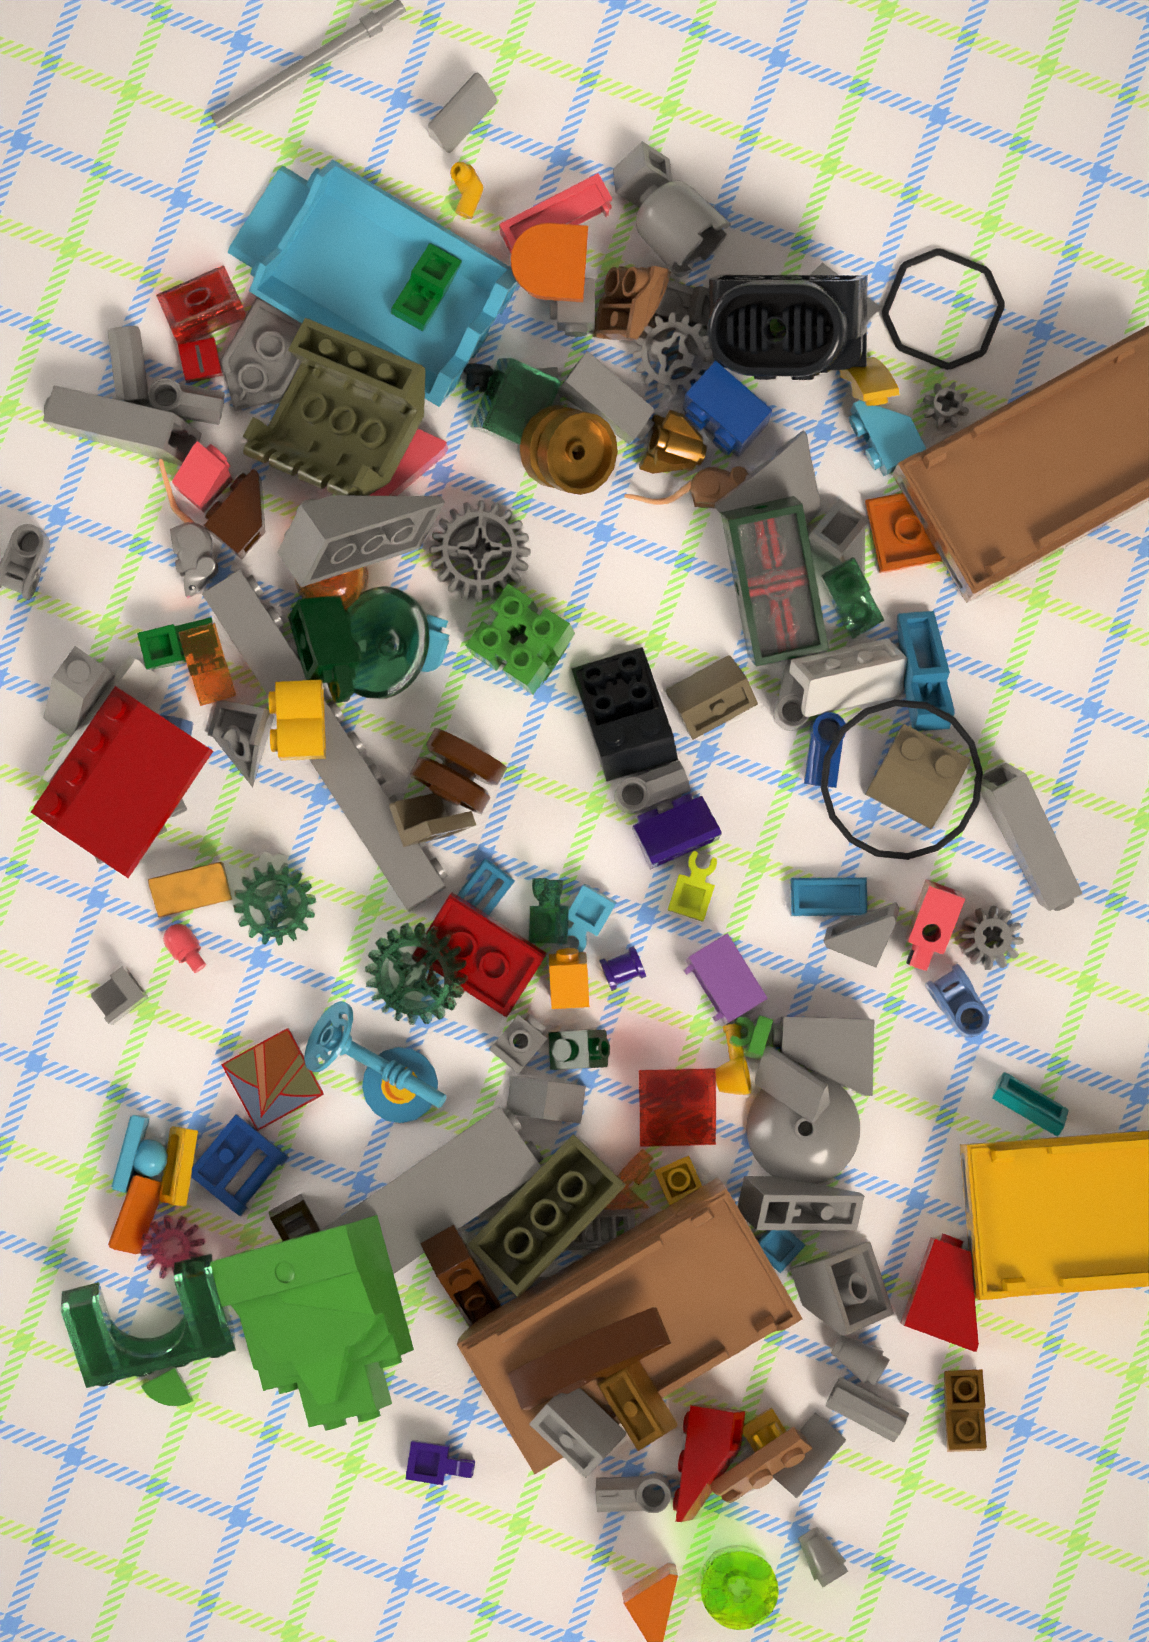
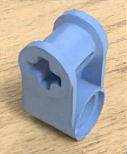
[925,963,989,1038]

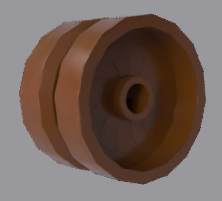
[409,728,507,815]

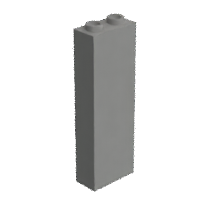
[320,1107,544,1274]

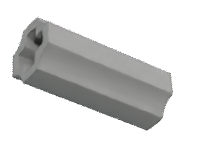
[107,326,150,405]
[825,1376,909,1443]

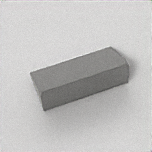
[428,72,497,153]
[755,1046,830,1122]
[773,1412,846,1499]

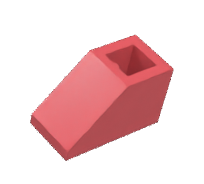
[172,441,233,513]

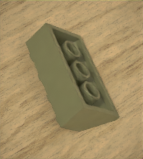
[467,1134,626,1298]

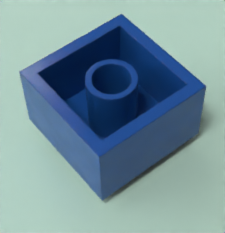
[683,360,772,458]

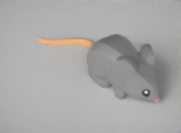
[159,458,219,598]

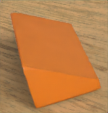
[108,1174,161,1254]

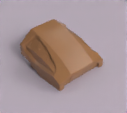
[593,266,672,341]

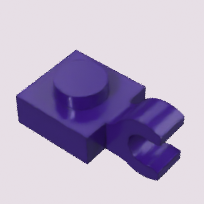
[405,1440,476,1485]

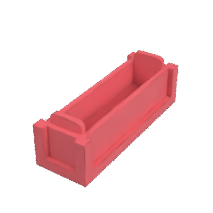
[499,173,612,254]

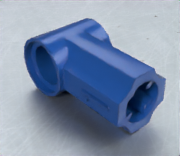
[804,712,846,788]

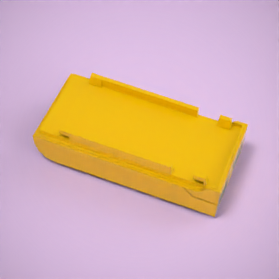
[959,1130,1149,1300]

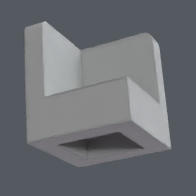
[613,141,672,208]
[91,966,149,1025]

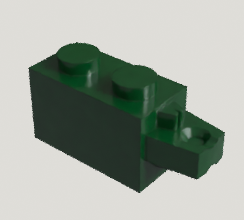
[288,595,361,703]

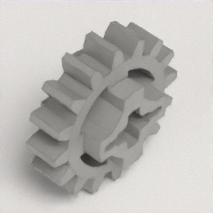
[632,313,713,395]

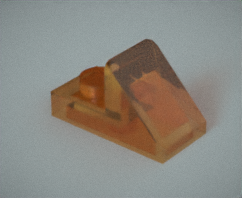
[179,622,237,706]
[603,1148,654,1210]

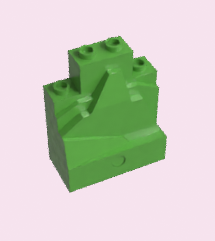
[210,1215,414,1431]

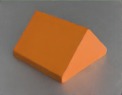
[622,1563,678,1642]

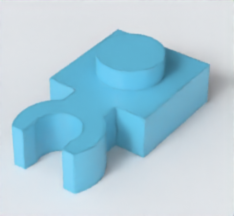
[557,883,617,952]

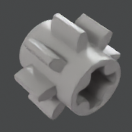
[923,382,969,429]

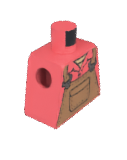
[905,879,965,971]

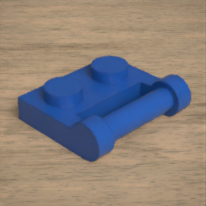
[191,1114,290,1217]

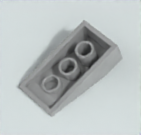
[277,495,445,587]

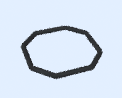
[882,248,1005,370]

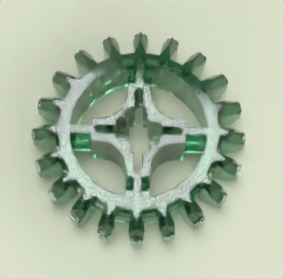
[365,922,468,1025]

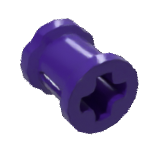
[599,946,647,991]

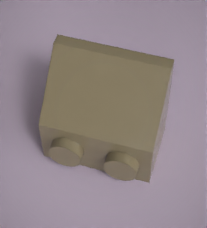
[865,724,971,830]

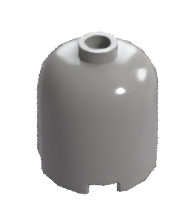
[636,180,731,277]

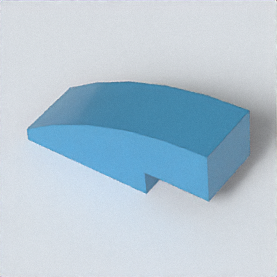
[897,611,955,731]

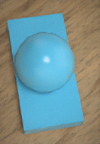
[111,1115,168,1193]

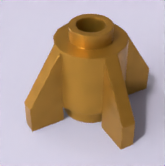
[639,409,707,474]

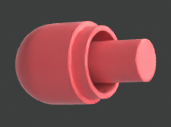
[163,924,207,973]

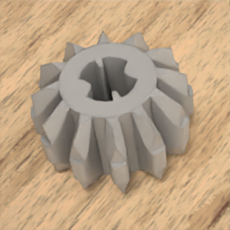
[958,906,1024,970]

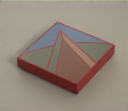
[221,1028,325,1131]

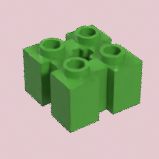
[465,584,575,695]

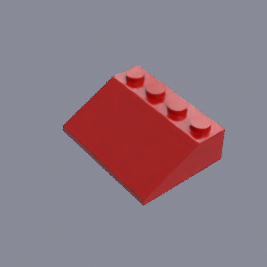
[31,686,213,879]

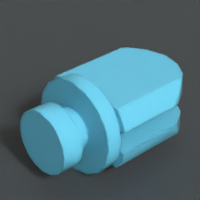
[407,614,450,672]

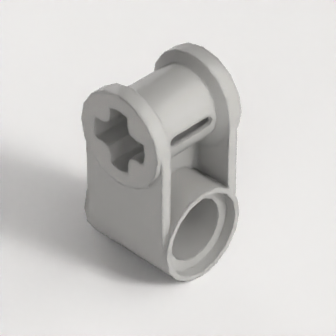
[0,524,51,600]

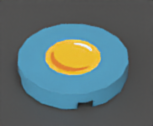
[362,1047,438,1123]

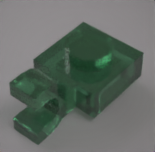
[529,878,569,944]

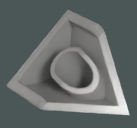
[207,700,274,788]

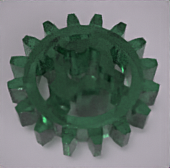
[233,862,316,946]

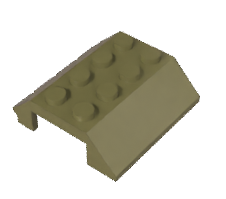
[242,318,425,496]

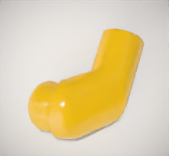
[450,162,484,219]

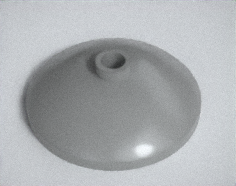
[746,1072,860,1184]

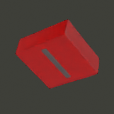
[178,337,223,383]

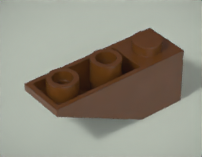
[420,1225,502,1327]

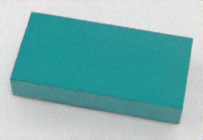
[992,1072,1069,1137]

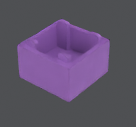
[683,933,768,1024]

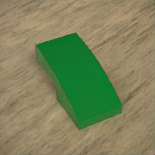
[391,243,462,331]
[137,617,221,670]

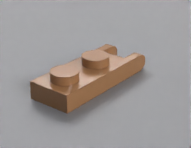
[711,1427,813,1503]

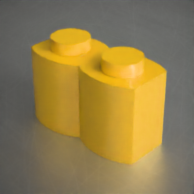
[268,680,326,761]

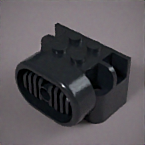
[707,274,868,380]

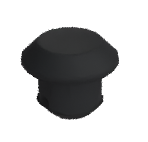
[463,363,495,392]

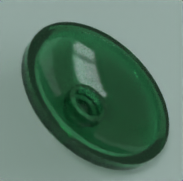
[345,586,430,699]

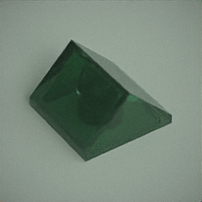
[470,358,562,446]

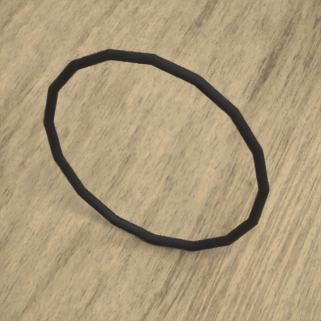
[820,699,983,860]

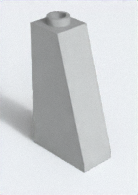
[43,385,202,466]
[974,762,1083,911]

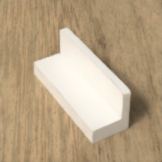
[789,638,908,717]

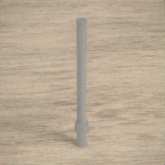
[211,0,406,128]

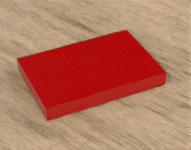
[411,892,548,1018]

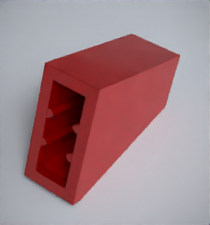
[900,1233,979,1352]

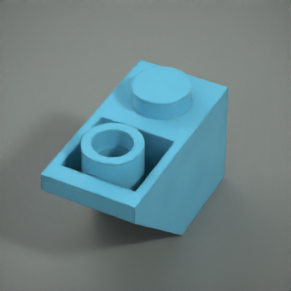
[848,400,926,477]

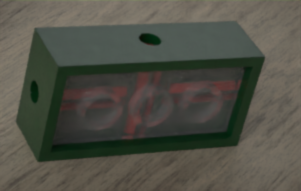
[720,496,829,667]

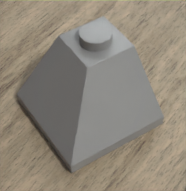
[790,1241,894,1336]

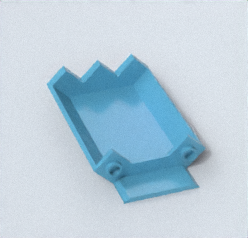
[227,159,518,407]

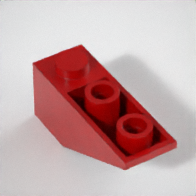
[673,1404,746,1522]

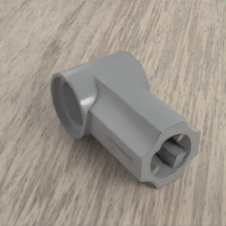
[149,378,225,425]
[774,656,809,731]
[614,760,691,814]
[595,1473,672,1513]

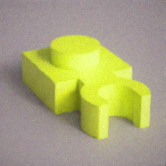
[667,851,717,922]

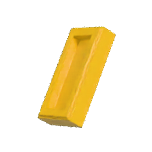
[159,1126,198,1207]

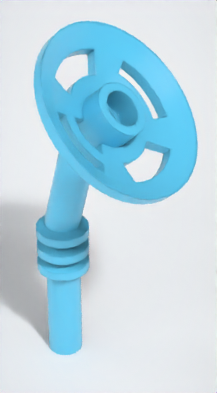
[304,1001,447,1108]

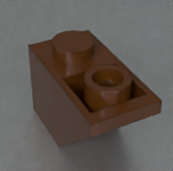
[204,469,266,560]

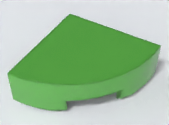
[141,1367,194,1406]

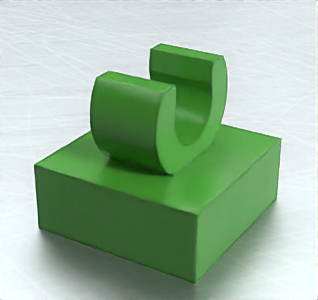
[729,1015,773,1060]

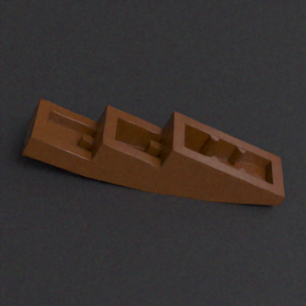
[508,1307,671,1410]

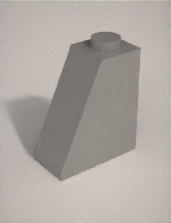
[557,351,655,444]
[43,646,115,737]
[773,1016,875,1096]

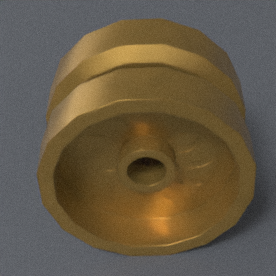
[520,405,618,495]

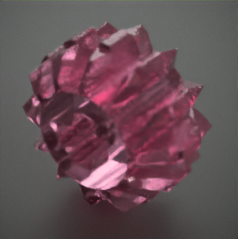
[140,1215,206,1280]

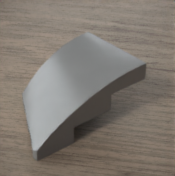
[714,430,822,525]

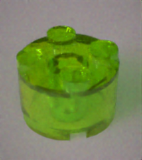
[699,1545,779,1630]

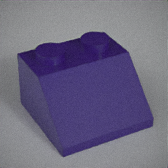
[632,793,722,870]

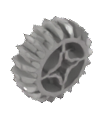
[429,500,531,602]

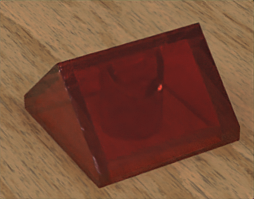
[156,265,246,345]

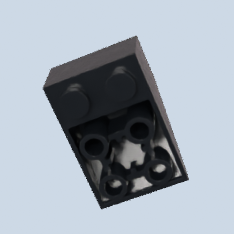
[571,647,678,782]

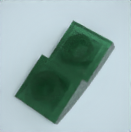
[820,557,885,639]

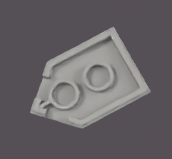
[220,297,302,411]

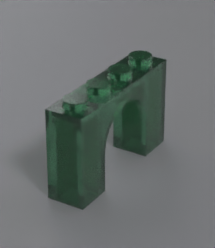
[61,1254,236,1388]

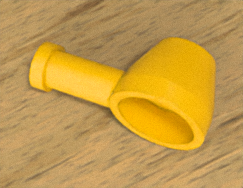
[715,1023,752,1095]

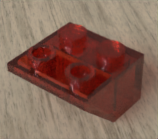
[638,1068,716,1147]

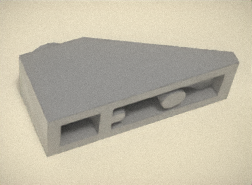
[737,1176,865,1231]

